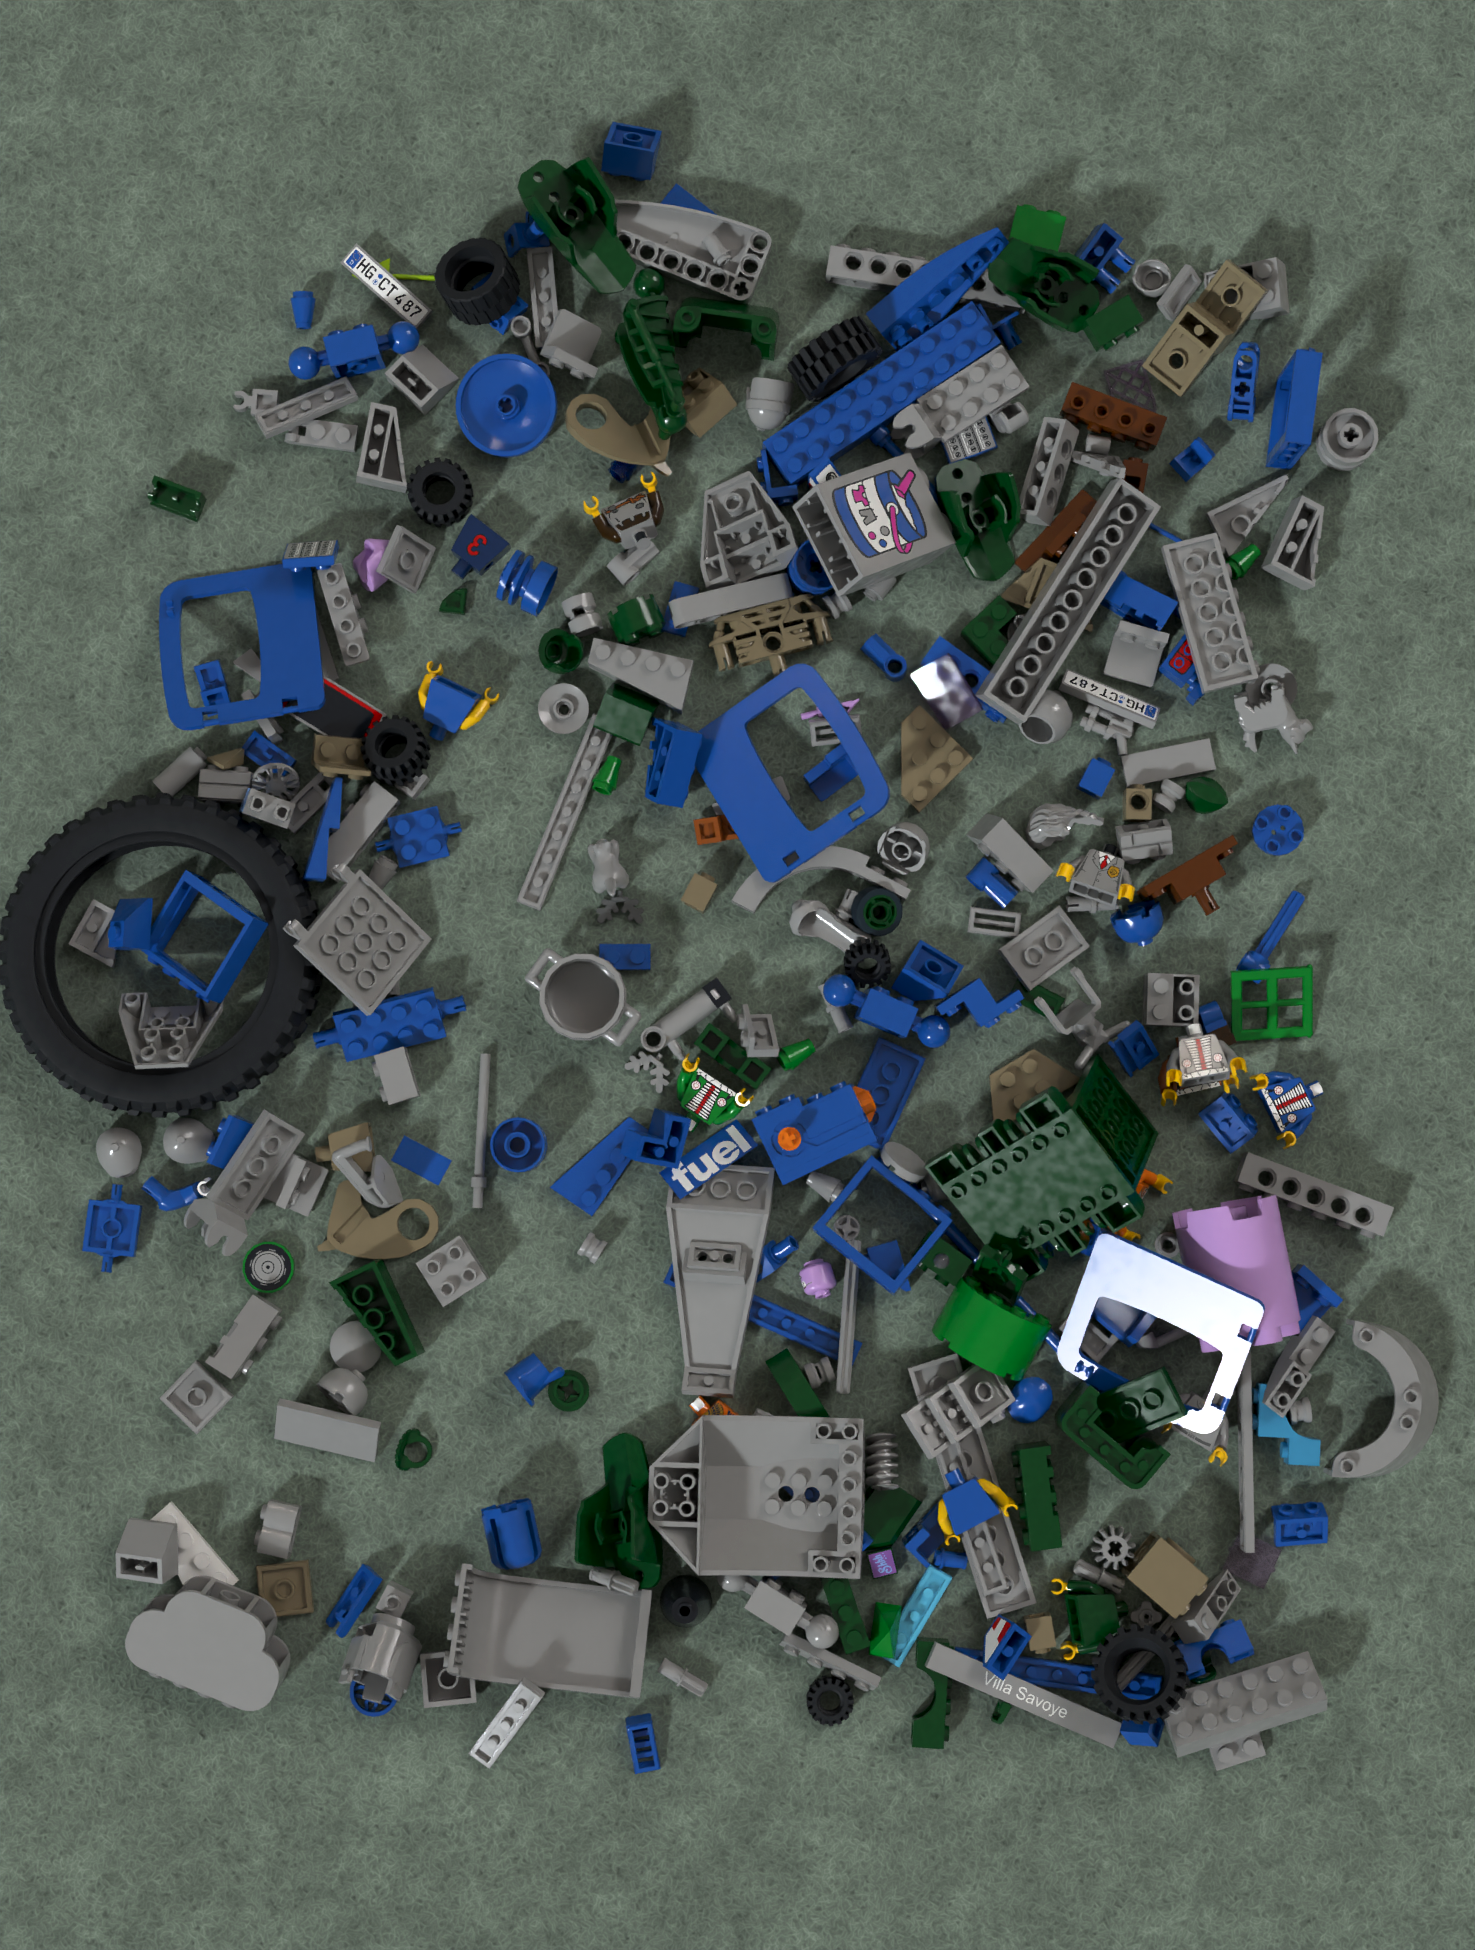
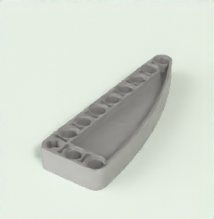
[553,200,772,304]

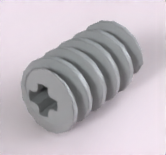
[865,1433,899,1490]

